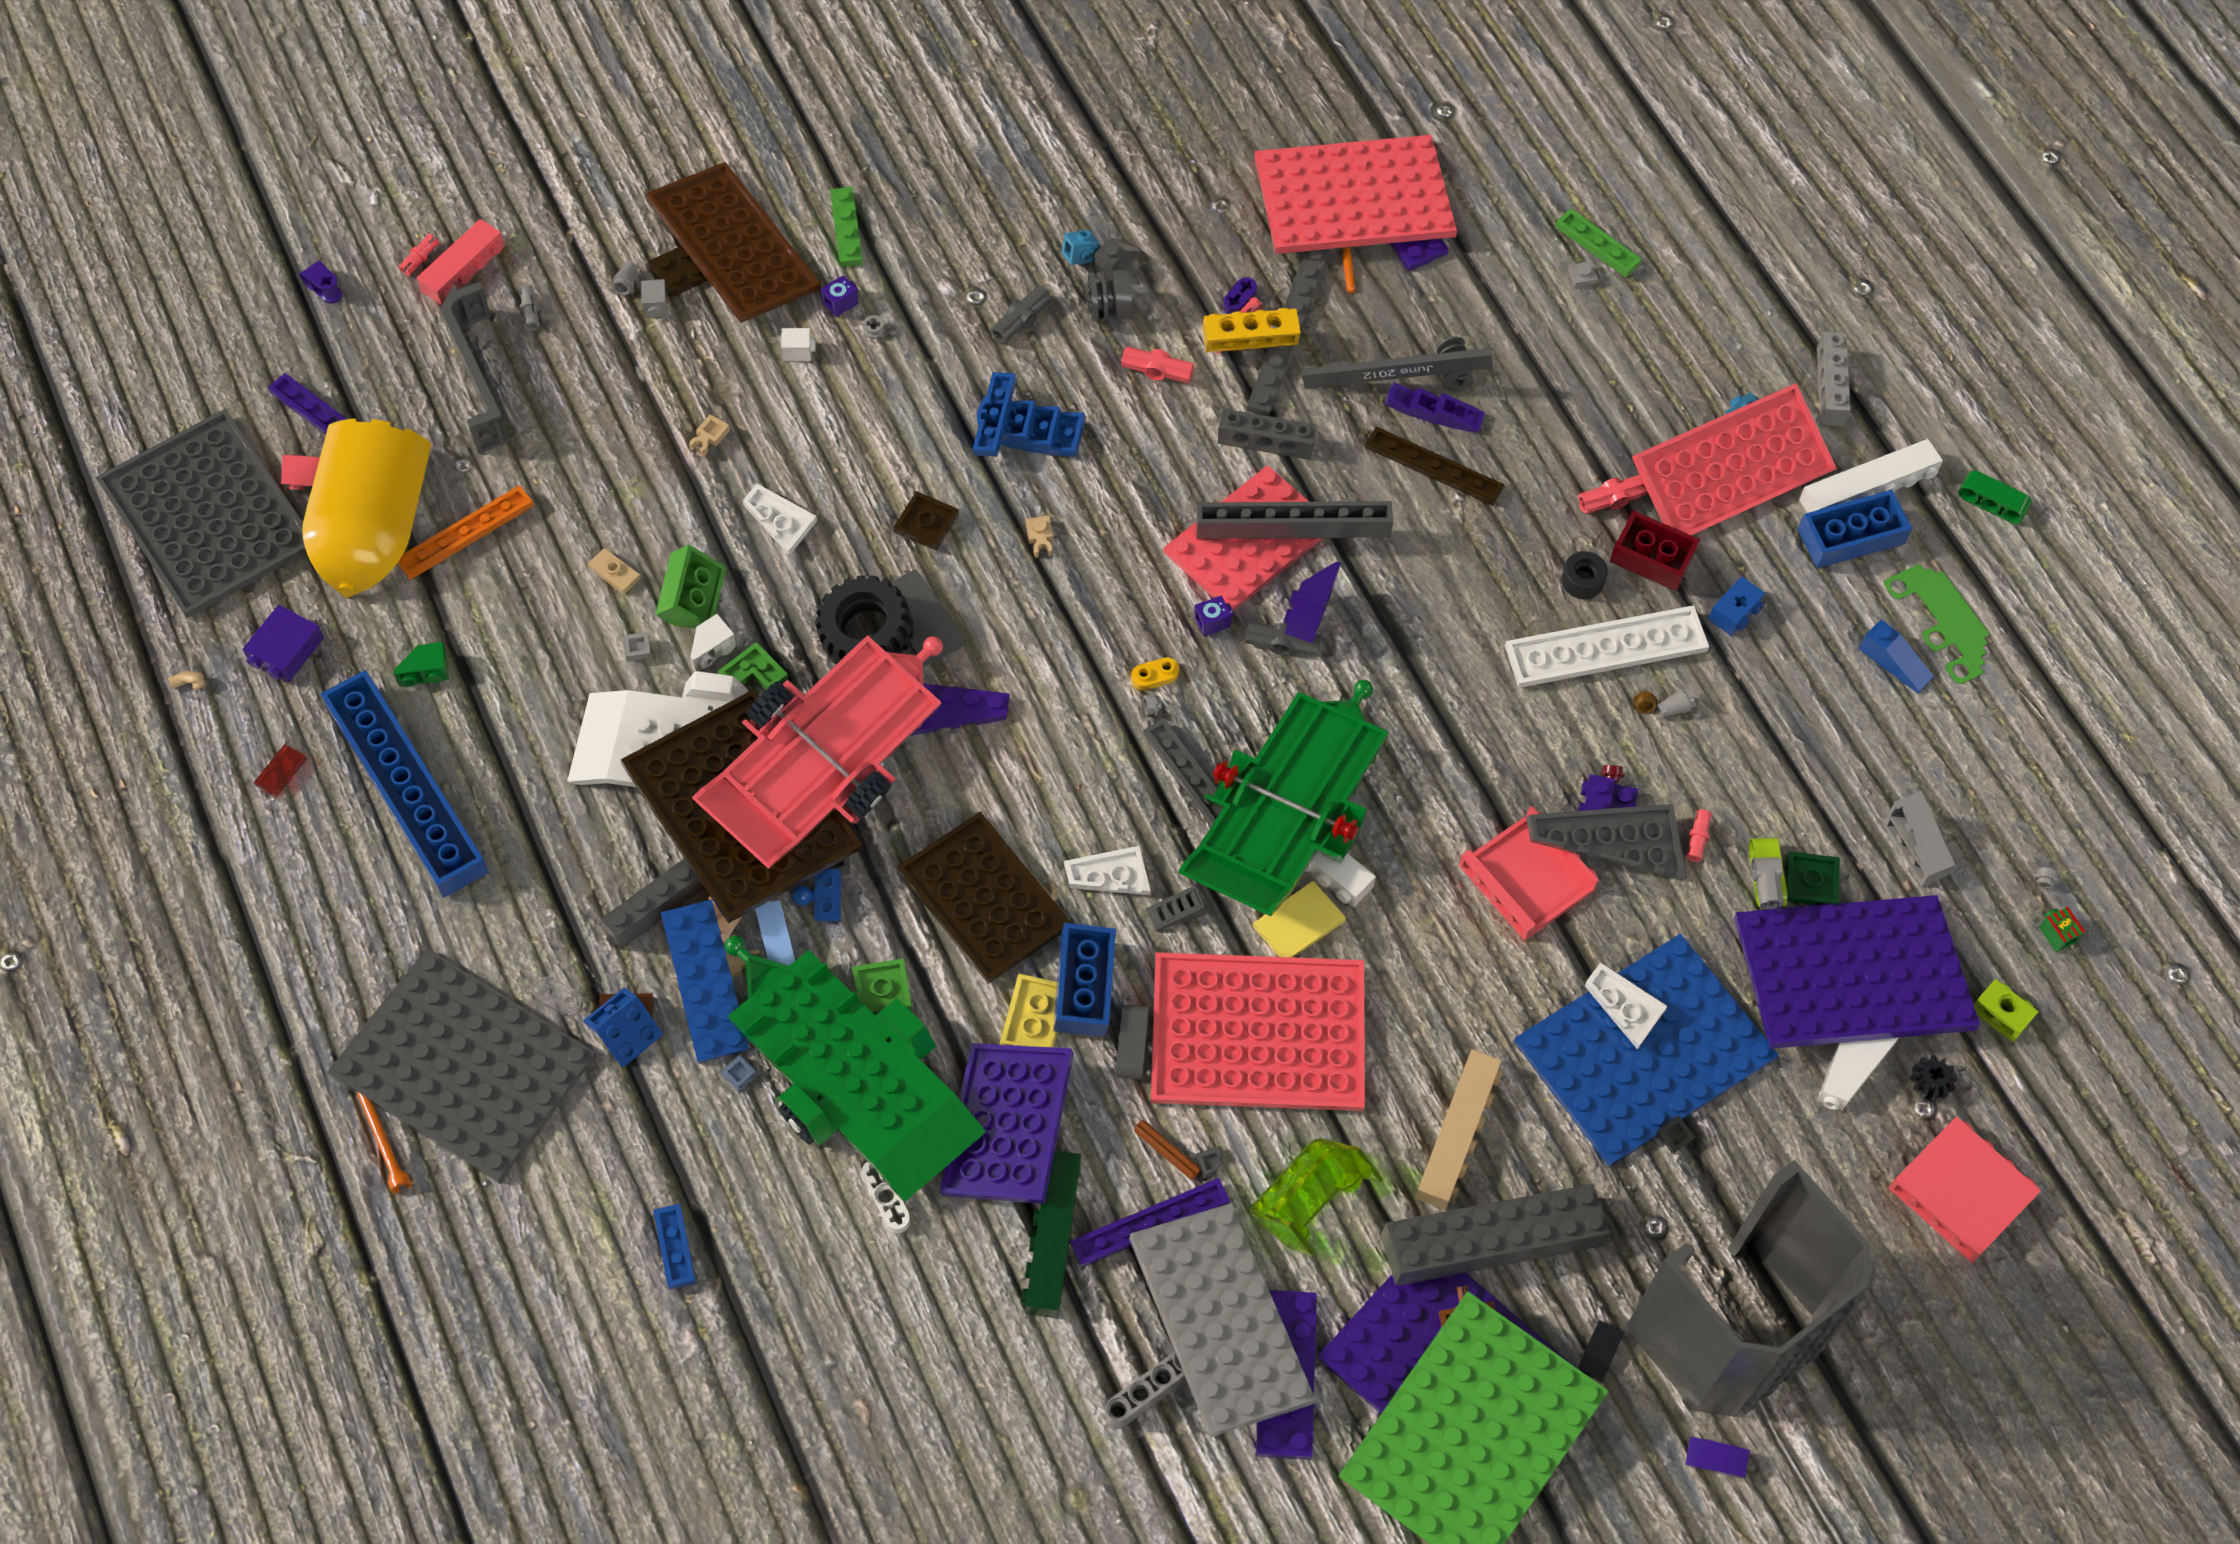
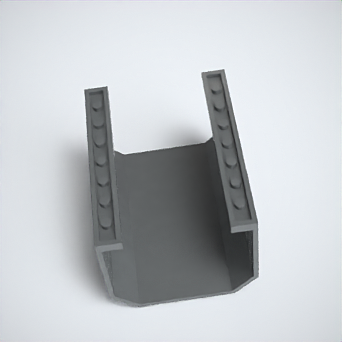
[1625,1160,1871,1417]

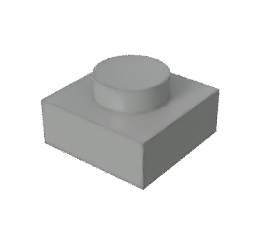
[1568,261,1598,288]
[623,632,652,662]

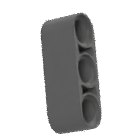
[1115,1005,1149,1080]

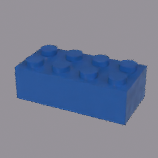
[1797,490,1912,569]
[1053,923,1116,1037]

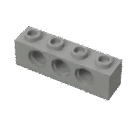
[1817,332,1850,427]

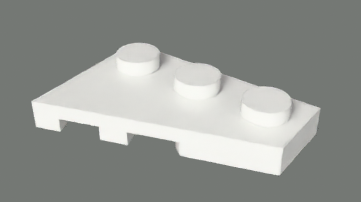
[743,484,817,556]
[1064,846,1151,895]
[1585,963,1667,1049]

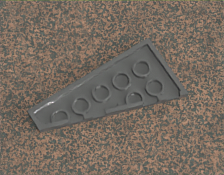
[1526,804,1686,880]

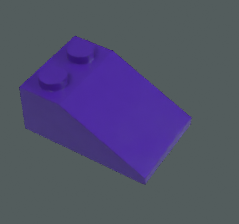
[1283,561,1341,643]

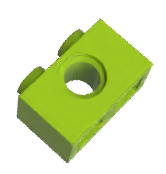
[1974,979,2039,1043]

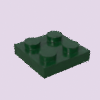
[1785,851,1840,906]

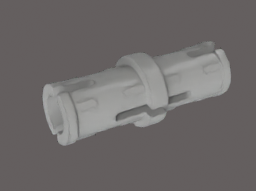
[519,285,540,331]

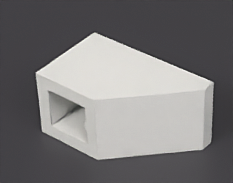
[690,614,737,672]

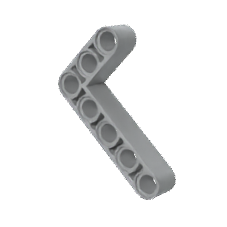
[1105,1351,1187,1428]

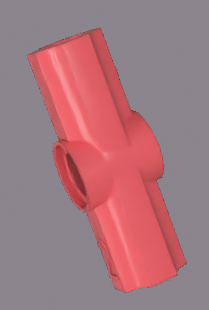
[1121,346,1194,383]
[1578,475,1649,514]

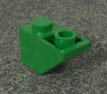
[394,642,449,687]

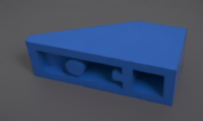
[1859,619,1934,694]

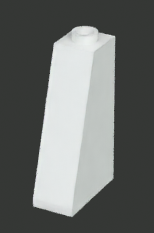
[1817,1038,1899,1111]

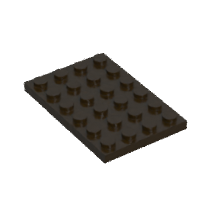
[897,811,1071,984]

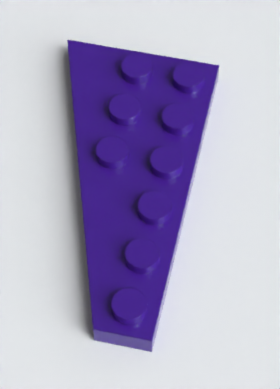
[910,683,1010,736]

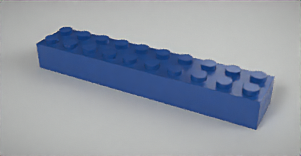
[320,670,489,898]

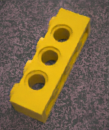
[1202,308,1301,353]

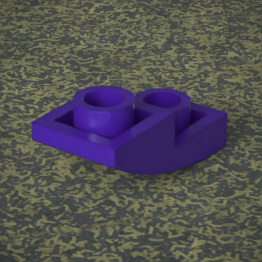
[1685,1436,1750,1479]

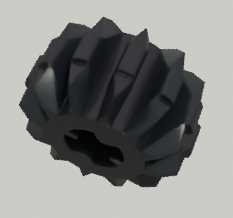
[1910,1055,1958,1102]

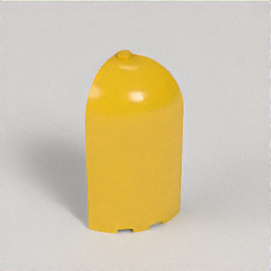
[303,419,432,598]

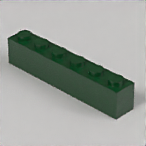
[1021,1151,1081,1319]

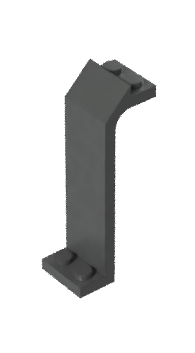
[440,282,510,454]

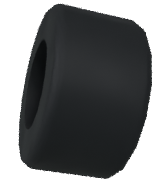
[1561,551,1608,599]

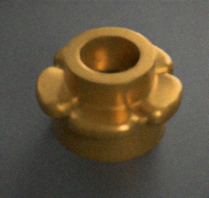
[1633,691,1657,714]

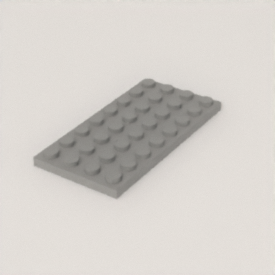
[1129,1203,1315,1438]

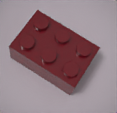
[1610,510,1700,591]

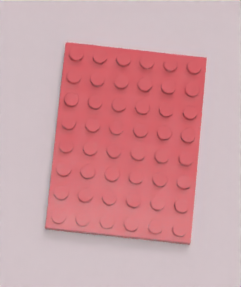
[1254,135,1457,254]
[1151,952,1365,1111]

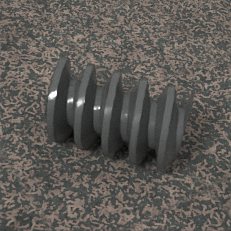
[1437,336,1474,391]

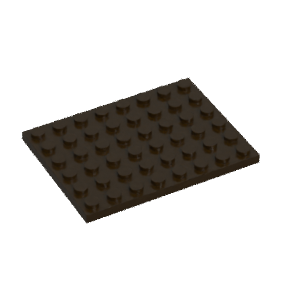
[621,689,862,924]

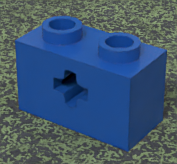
[1708,576,1765,637]

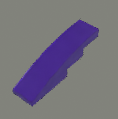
[1384,382,1485,433]

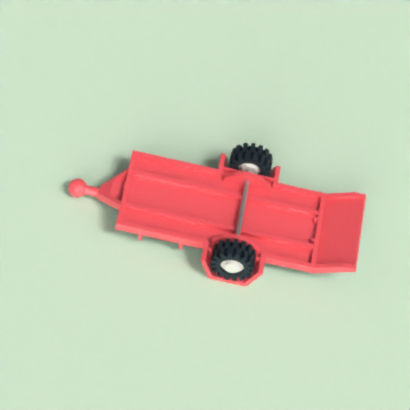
[692,635,943,869]

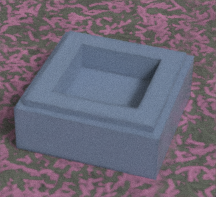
[720,1055,758,1093]

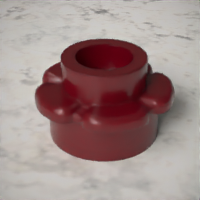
[1600,765,1625,782]

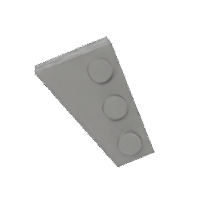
[1883,790,1955,887]

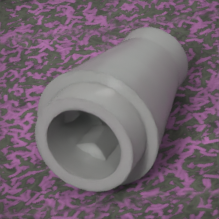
[612,261,638,295]
[1656,689,1696,718]

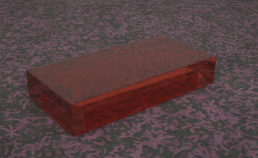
[253,744,307,798]

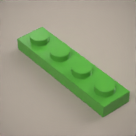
[830,187,863,267]
[1555,208,1642,278]

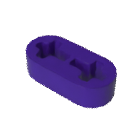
[1224,277,1257,314]

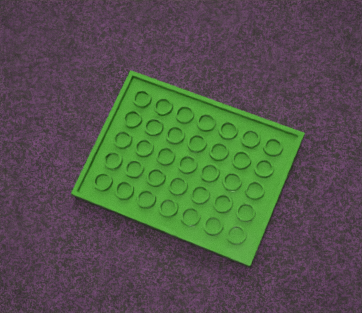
[1338,1291,1609,1544]

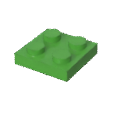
[852,958,912,1015]

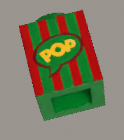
[2039,907,2085,953]

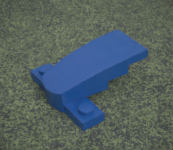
[973,372,1086,457]

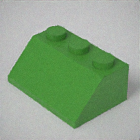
[655,544,726,629]

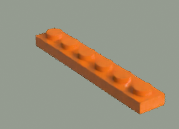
[397,485,534,581]

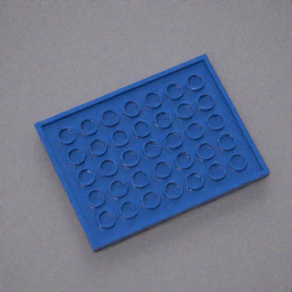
[1513,933,1779,1168]

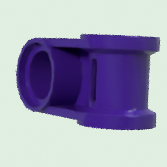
[299,260,343,304]

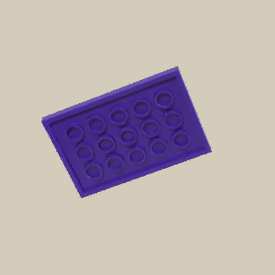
[940,1043,1074,1204]

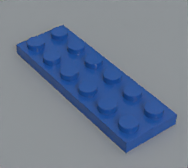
[661,900,750,1064]

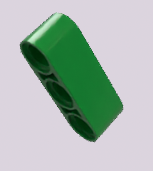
[1958,471,2032,524]

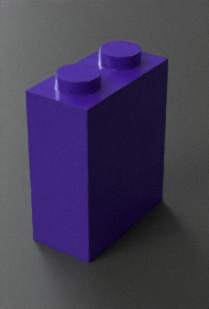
[242,604,324,683]

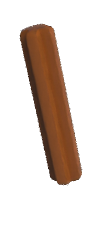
[1134,1120,1201,1180]

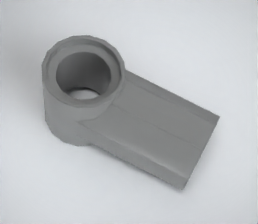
[1751,857,1784,909]

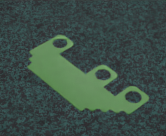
[1884,564,1989,684]

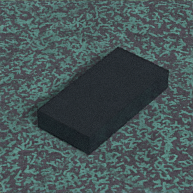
[1577,1320,1625,1383]

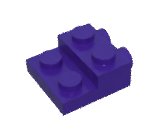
[1578,774,1638,811]

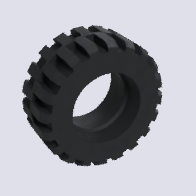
[815,575,914,664]

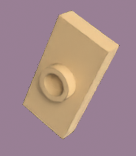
[587,548,641,595]

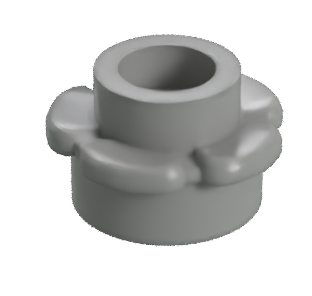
[1143,692,1162,716]
[2034,867,2060,889]

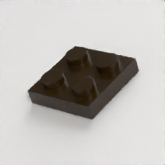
[648,246,708,298]
[893,491,959,551]

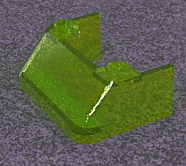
[1250,1138,1383,1257]

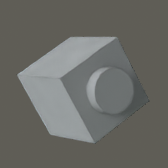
[641,279,668,318]

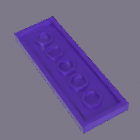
[1256,1290,1317,1460]

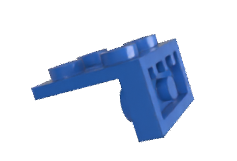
[583,987,663,1067]

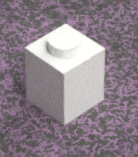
[781,328,816,361]

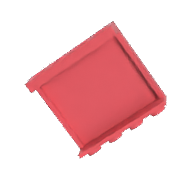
[1459,806,1599,941]
[1889,1116,2041,1264]

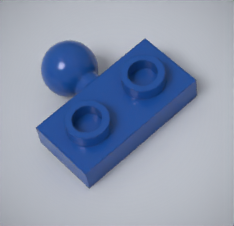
[792,869,841,922]

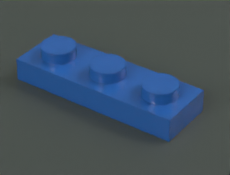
[653,1203,696,1290]

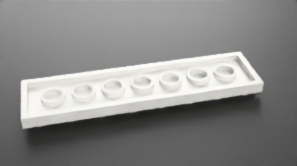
[1505,605,1709,688]

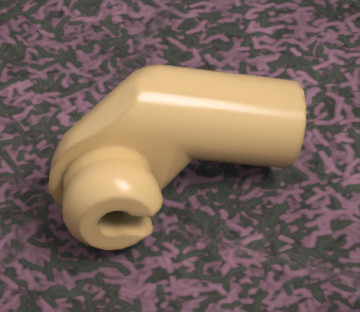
[168,671,206,690]

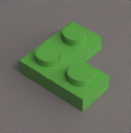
[718,642,789,690]

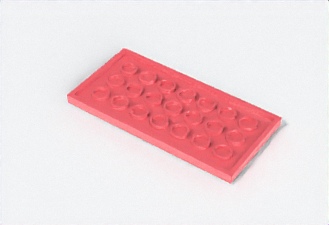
[1632,383,1837,535]

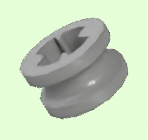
[863,315,885,339]

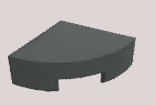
[1195,1146,1222,1181]

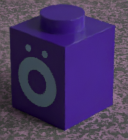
[821,275,859,317]
[1194,595,1233,637]

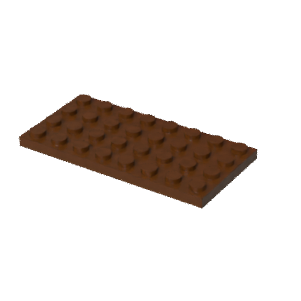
[646,162,821,323]

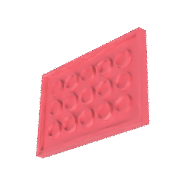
[1163,465,1323,612]

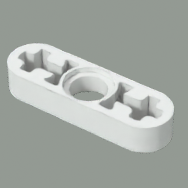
[862,1162,910,1233]

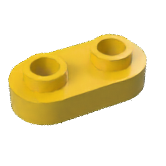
[1131,657,1179,691]

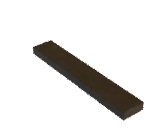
[1365,426,1505,506]

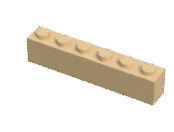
[1415,1049,1503,1210]

